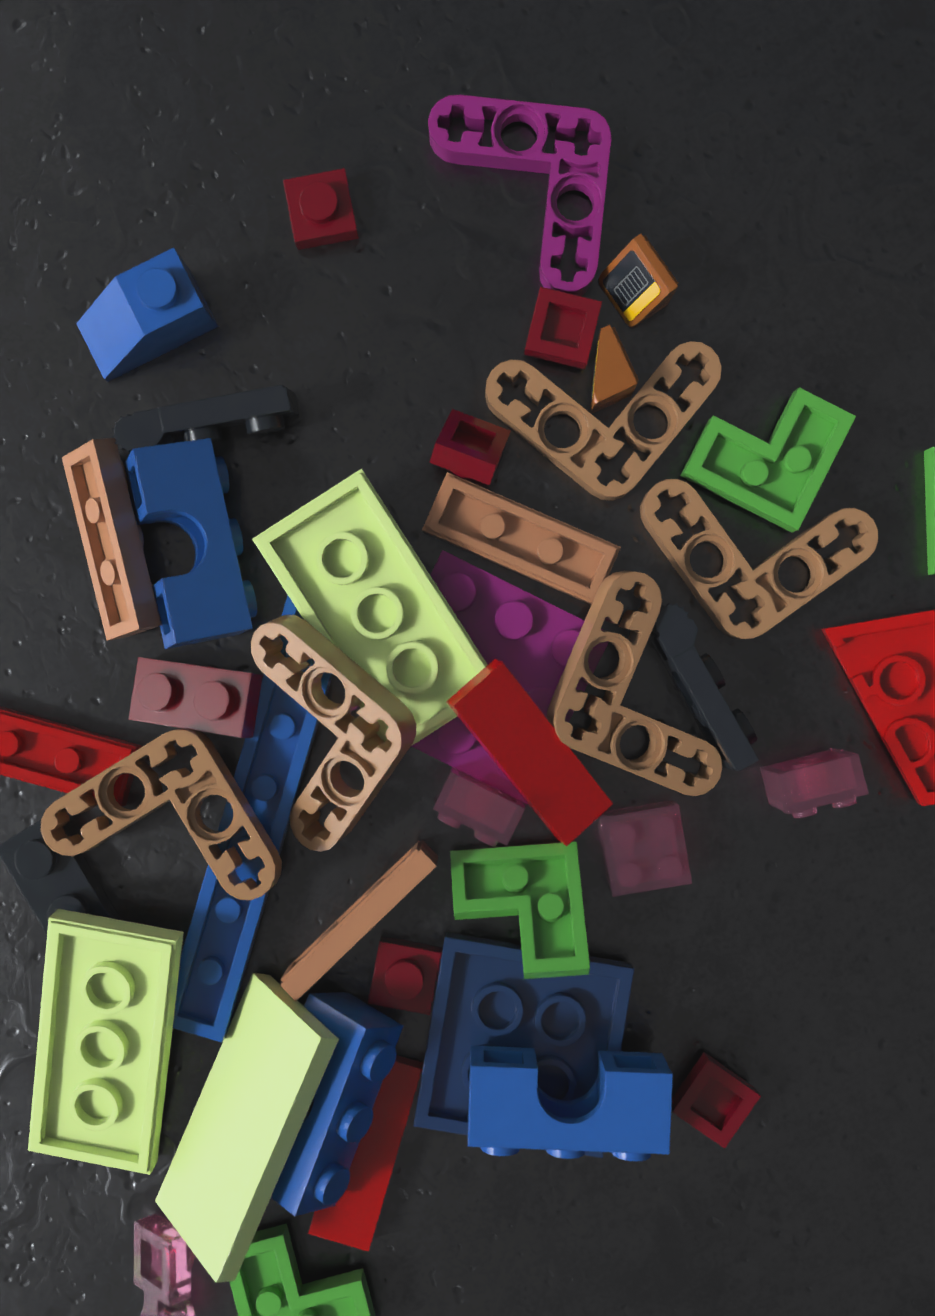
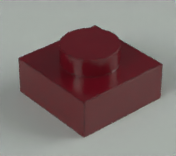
[283,168,359,250]
[524,287,602,369]
[429,409,511,485]
[368,936,442,1015]
[671,1052,761,1149]

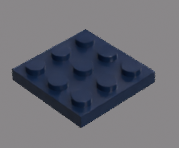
[413,932,634,1158]

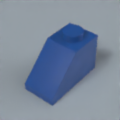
[76,247,219,382]

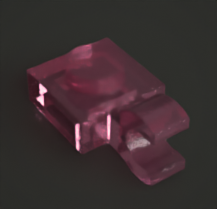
[134,1214,195,1316]

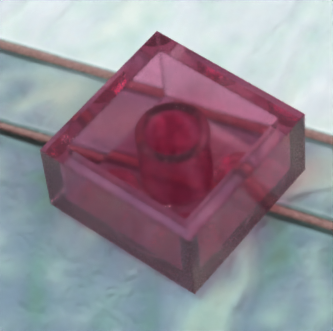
[760,748,869,818]
[433,767,525,847]
[597,800,692,897]

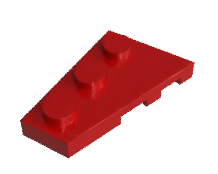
[821,609,935,806]

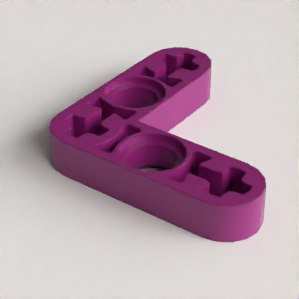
[428,95,611,296]

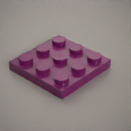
[411,550,609,804]

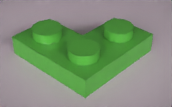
[680,387,856,532]
[450,842,590,979]
[229,1224,376,1316]

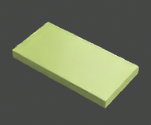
[252,469,487,746]
[28,909,184,1175]
[155,973,339,1283]

